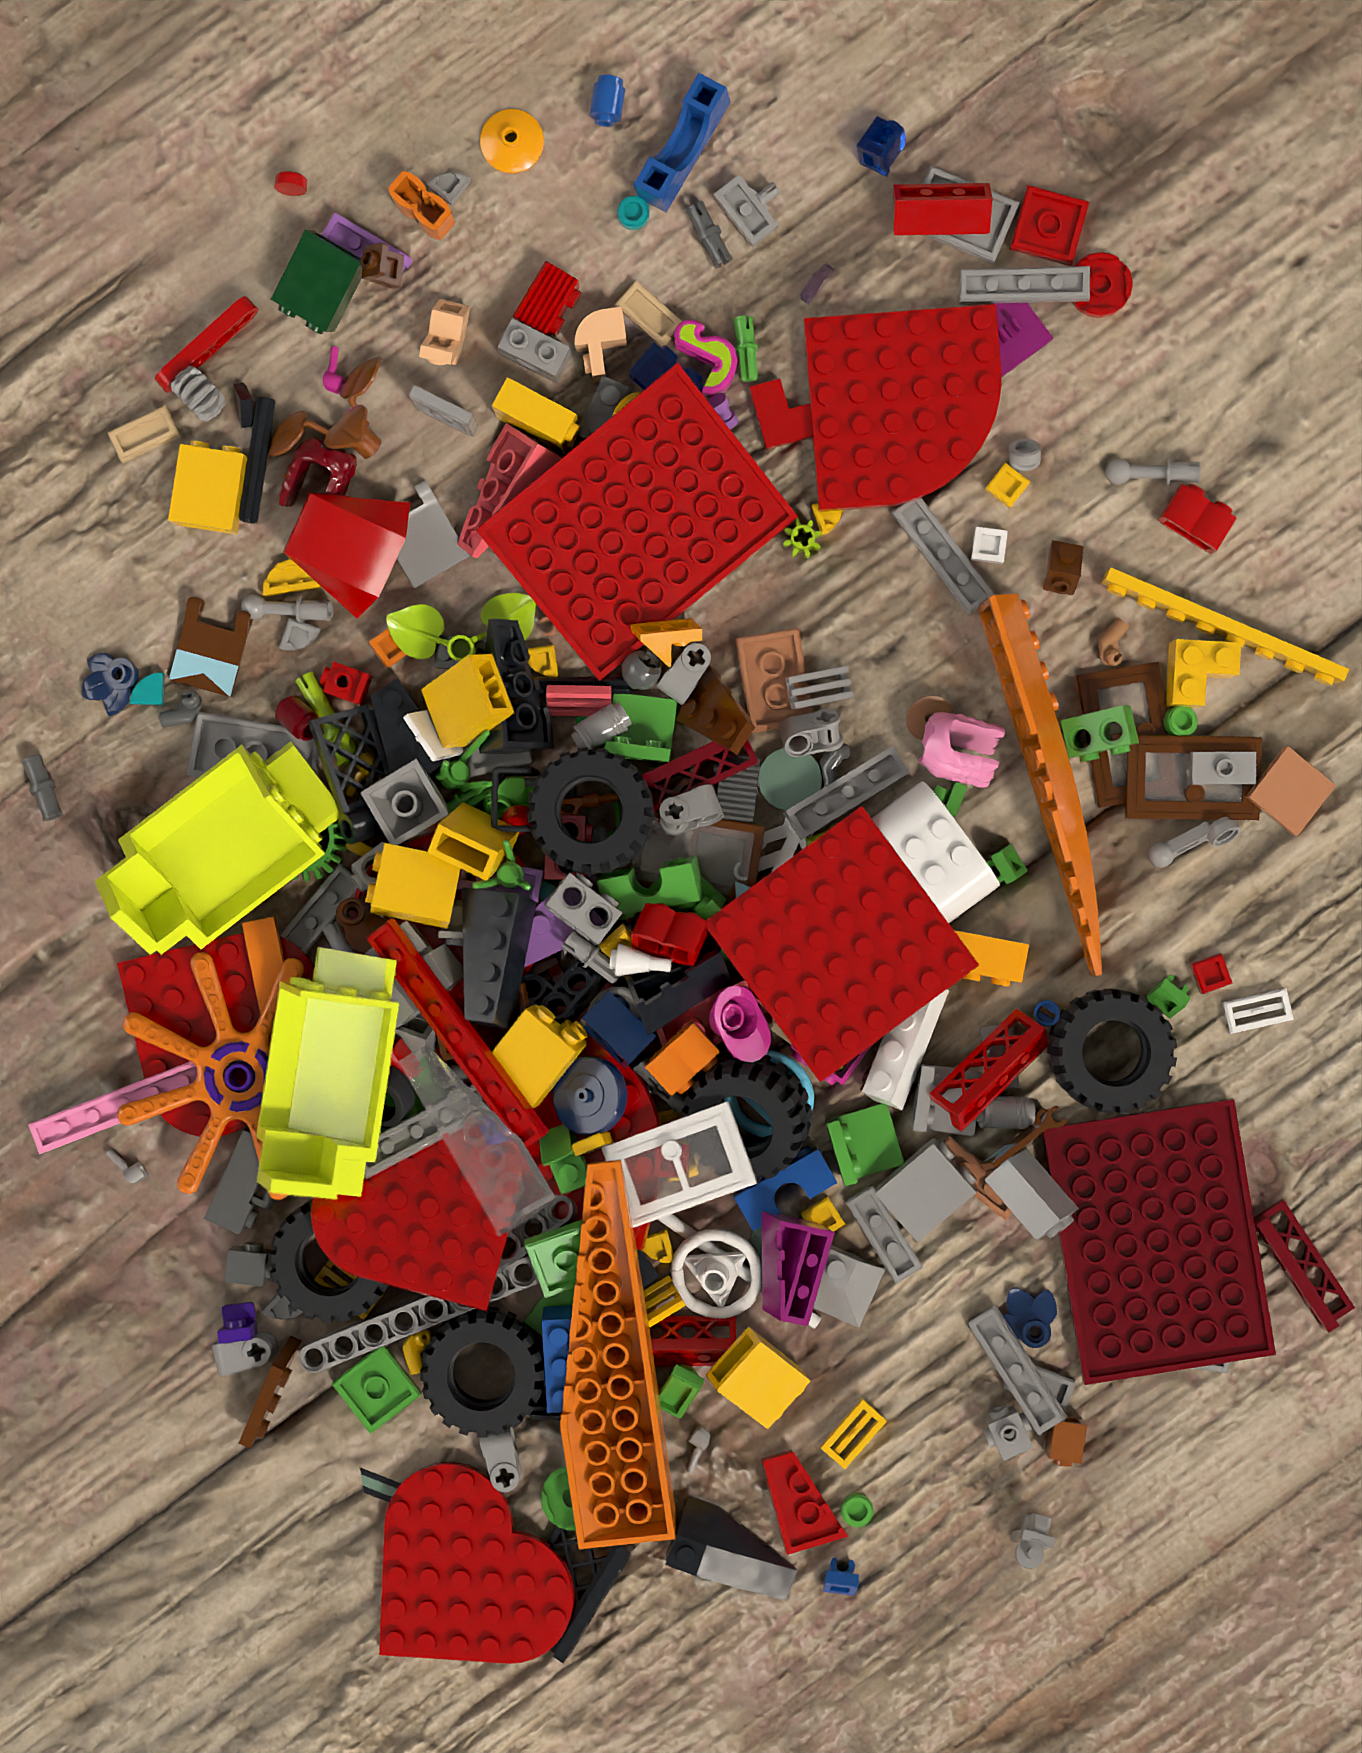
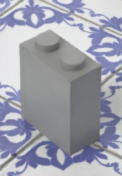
[875,1137,977,1242]
[985,1149,1079,1240]

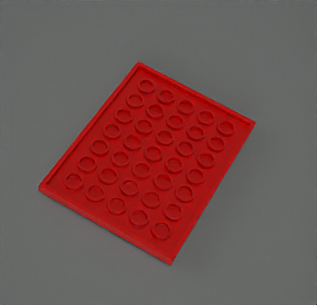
[475,363,798,681]

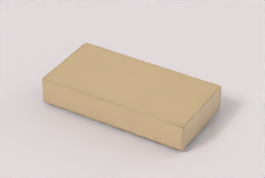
[615,281,682,349]
[107,405,181,463]

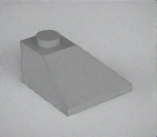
[360,759,451,846]
[813,1245,885,1328]

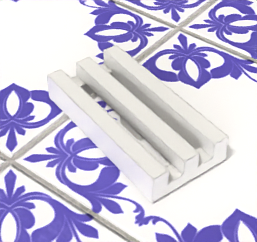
[1221,988,1294,1034]

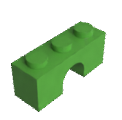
[597,856,704,920]

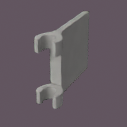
[397,480,470,588]

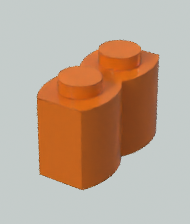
[388,171,456,240]
[644,1020,720,1096]

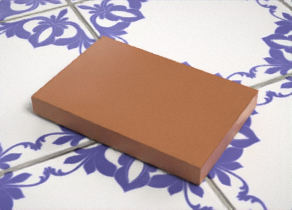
[735,628,813,734]

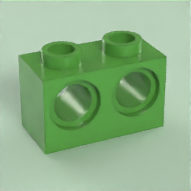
[1060,705,1139,763]

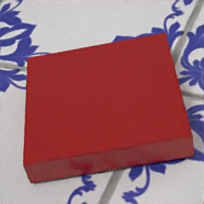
[1009,185,1089,266]

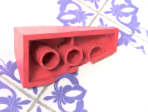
[457,423,562,559]

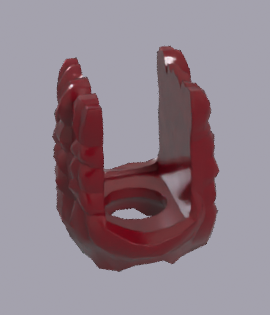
[278,437,357,507]

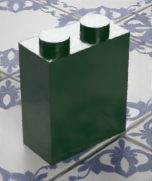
[271,230,362,334]

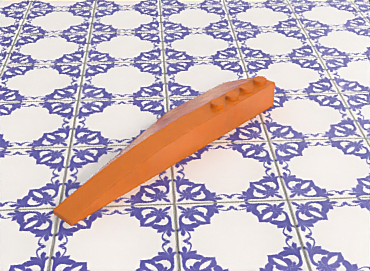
[977,593,1102,976]
[560,1159,678,1549]

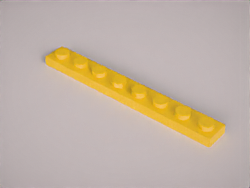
[1101,567,1349,686]

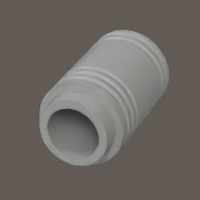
[571,702,632,750]
[974,1096,1035,1129]

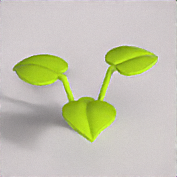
[386,593,536,662]

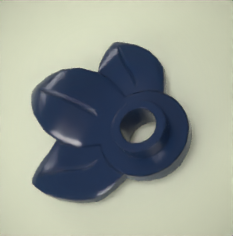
[81,653,138,716]
[1003,1288,1057,1348]

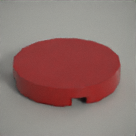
[1072,252,1133,318]

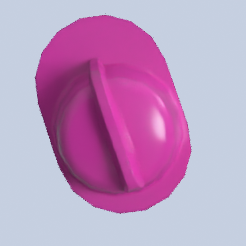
[710,985,771,1062]

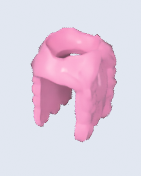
[918,712,1005,788]

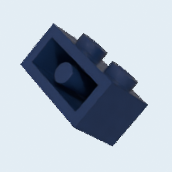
[579,991,656,1069]

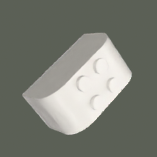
[871,781,1000,923]

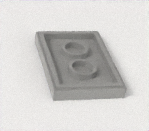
[923,166,1020,264]

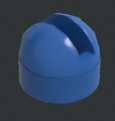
[1034,1000,1060,1026]

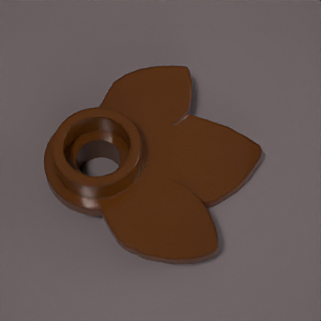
[336,894,390,954]

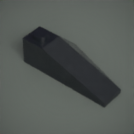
[479,619,554,754]
[665,1495,797,1601]

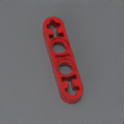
[155,296,258,393]

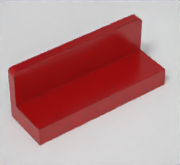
[893,183,993,236]

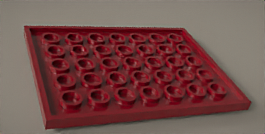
[1042,1098,1276,1385]

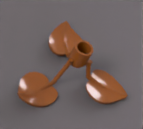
[268,356,382,459]

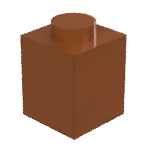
[1045,1416,1087,1467]

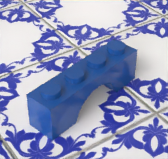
[634,73,731,213]

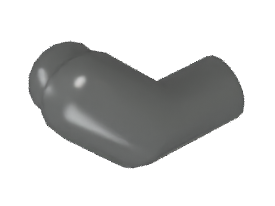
[160,690,202,728]
[819,743,850,787]

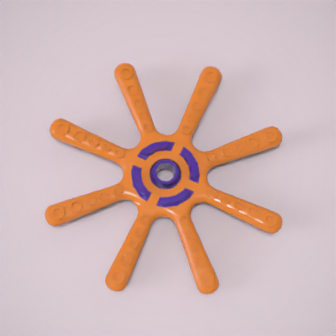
[117,952,304,1200]

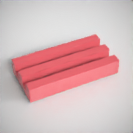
[546,685,612,717]

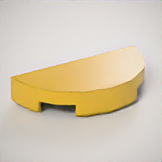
[263,559,322,597]

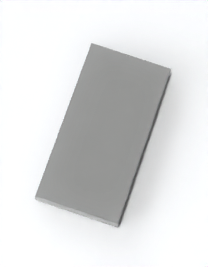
[187,712,324,777]

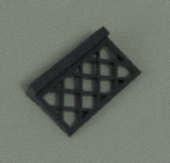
[547,1526,636,1663]

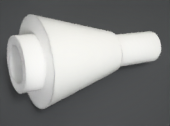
[610,944,672,976]

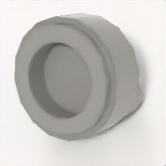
[1008,439,1041,472]

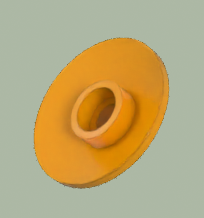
[480,109,544,174]

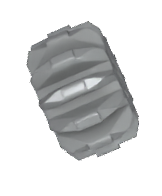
[171,366,226,422]

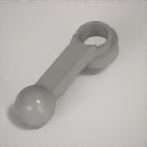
[1148,817,1241,868]

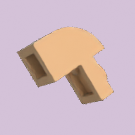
[419,299,470,365]
[575,307,627,382]

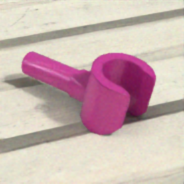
[322,346,344,394]

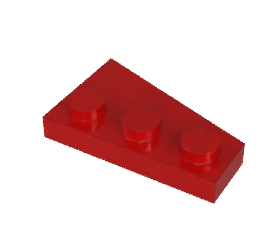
[761,1450,848,1555]

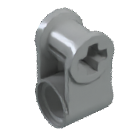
[657,643,711,705]
[779,709,843,758]
[659,785,724,835]
[211,1332,278,1376]
[479,1426,522,1492]

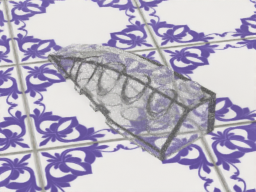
[398,1045,556,1237]

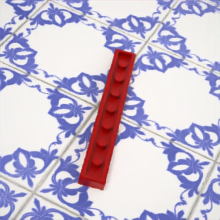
[366,918,549,1151]

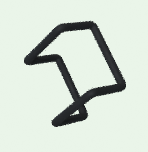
[491,767,540,834]

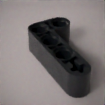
[521,920,633,1024]

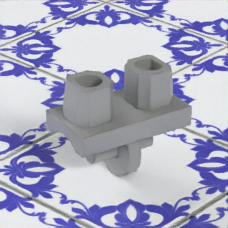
[1010,1513,1056,1569]

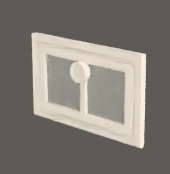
[602,1102,757,1228]

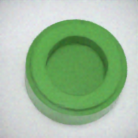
[1163,706,1198,736]
[841,1492,873,1527]

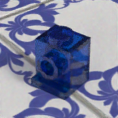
[856,116,907,177]

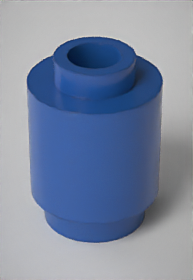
[589,75,625,127]

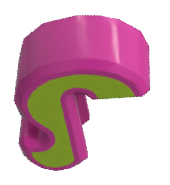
[674,319,738,399]

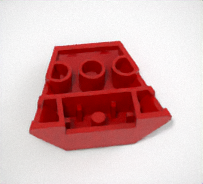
[283,492,410,619]

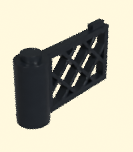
[308,704,391,844]

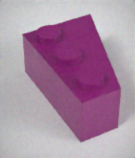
[761,1211,835,1326]

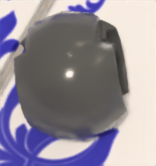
[621,650,662,690]

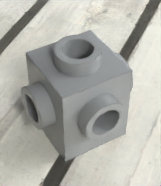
[983,1405,1033,1461]

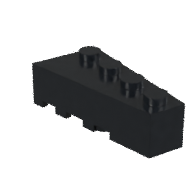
[462,887,537,1030]

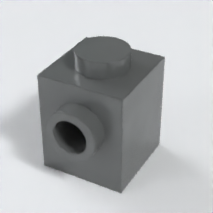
[224,1242,273,1287]

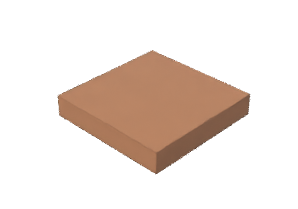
[1245,746,1336,836]

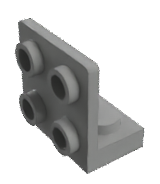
[910,1063,982,1136]

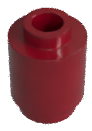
[275,695,322,741]

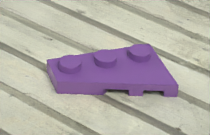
[524,888,604,967]

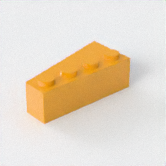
[954,930,1029,987]

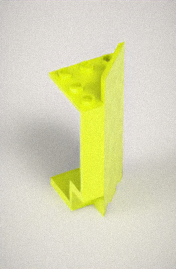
[95,741,340,955]
[256,947,399,1199]

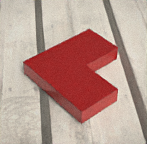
[749,378,812,450]

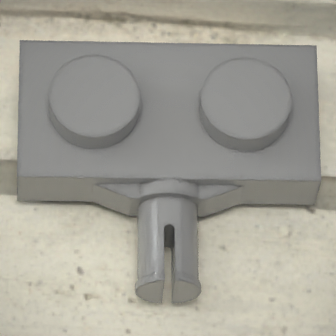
[714,175,781,248]

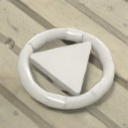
[670,1229,762,1319]

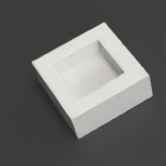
[971,527,1008,564]

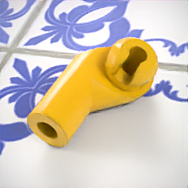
[402,1329,432,1375]

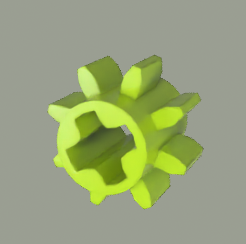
[783,519,822,559]

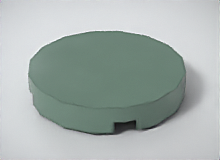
[758,748,822,811]

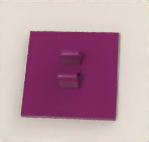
[994,303,1054,377]

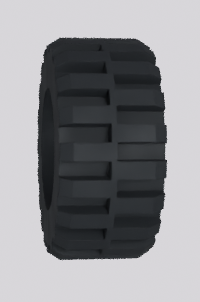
[527,747,655,875]
[1047,988,1177,1114]
[681,1053,812,1182]
[268,1199,389,1323]
[420,1306,545,1437]

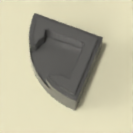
[260,1293,303,1319]

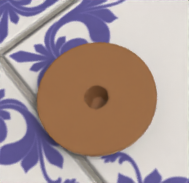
[906,695,953,740]

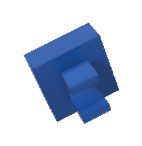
[822,1558,859,1596]

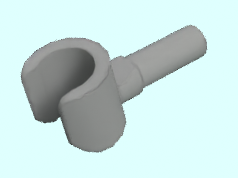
[106,1149,148,1183]
[686,1426,710,1473]

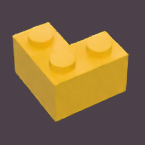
[1166,639,1241,709]

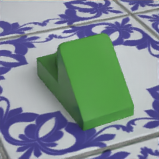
[540,1124,588,1195]

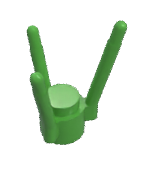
[435,730,493,793]
[472,840,531,890]

